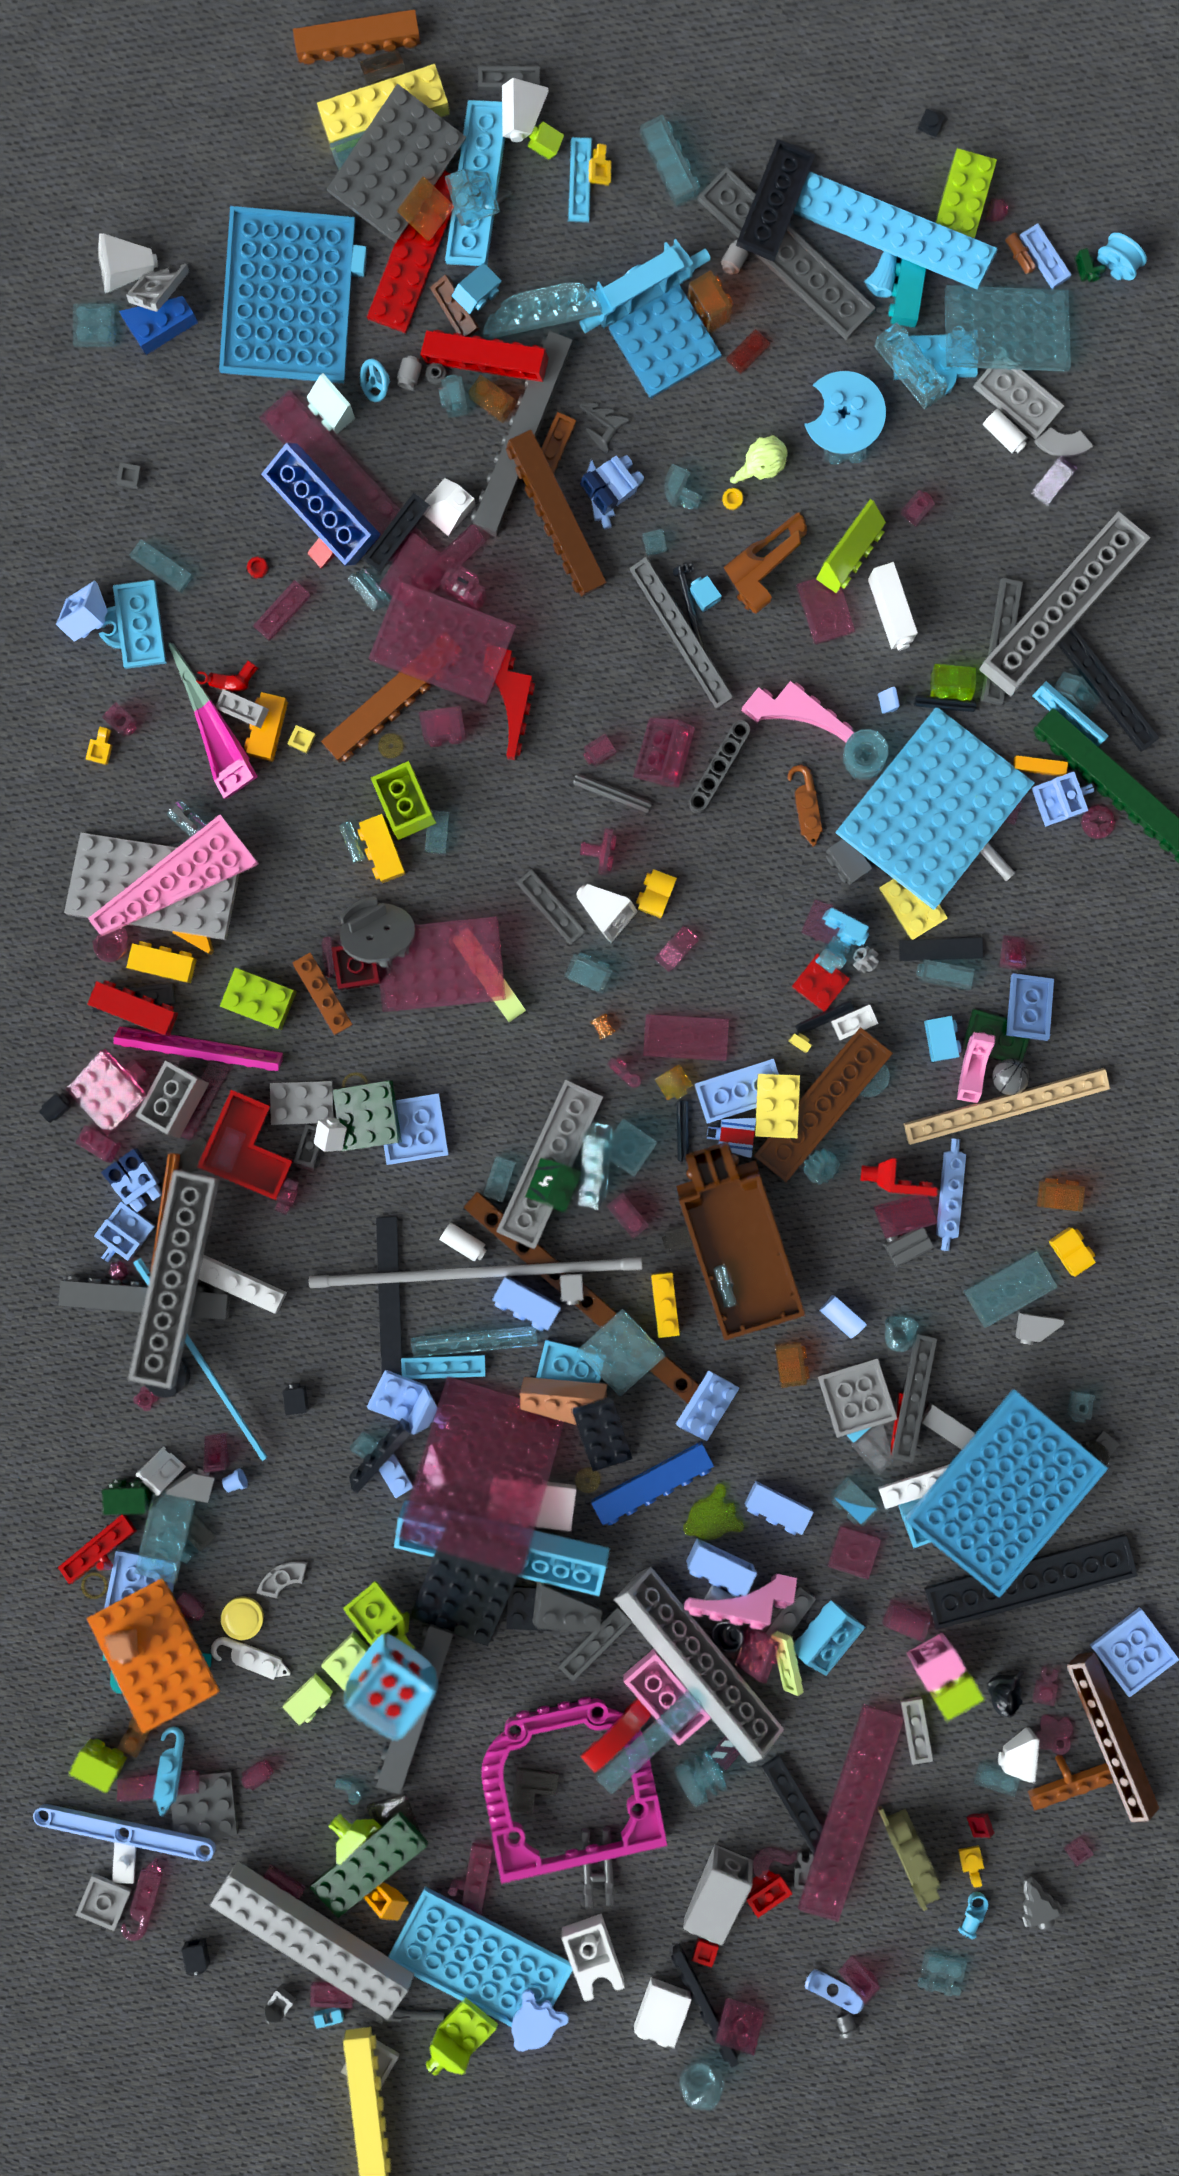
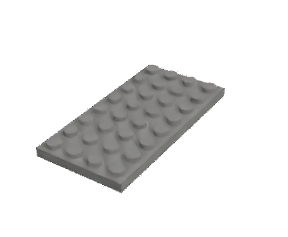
[64,832,240,940]

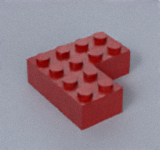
[197,1090,292,1200]

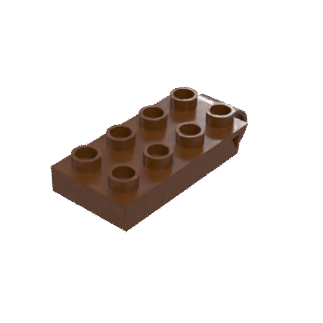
[676,1141,805,1341]

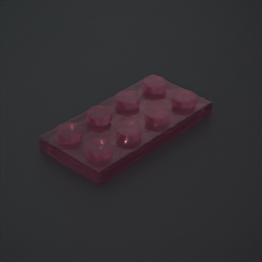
[643,1014,729,1061]

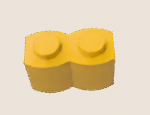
[636,869,677,918]
[1049,1227,1096,1277]

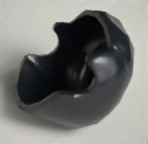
[711,1620,746,1652]

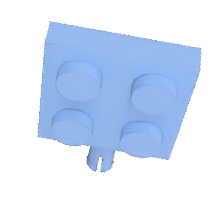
[1032,772,1094,827]
[94,1202,155,1262]

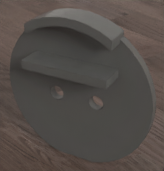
[340,897,415,967]

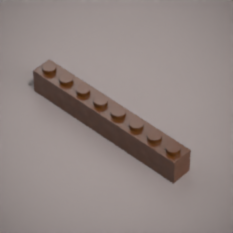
[506,429,607,597]
[1066,1652,1159,1822]

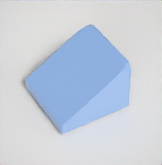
[878,687,900,713]

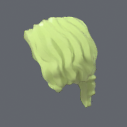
[730,435,787,484]

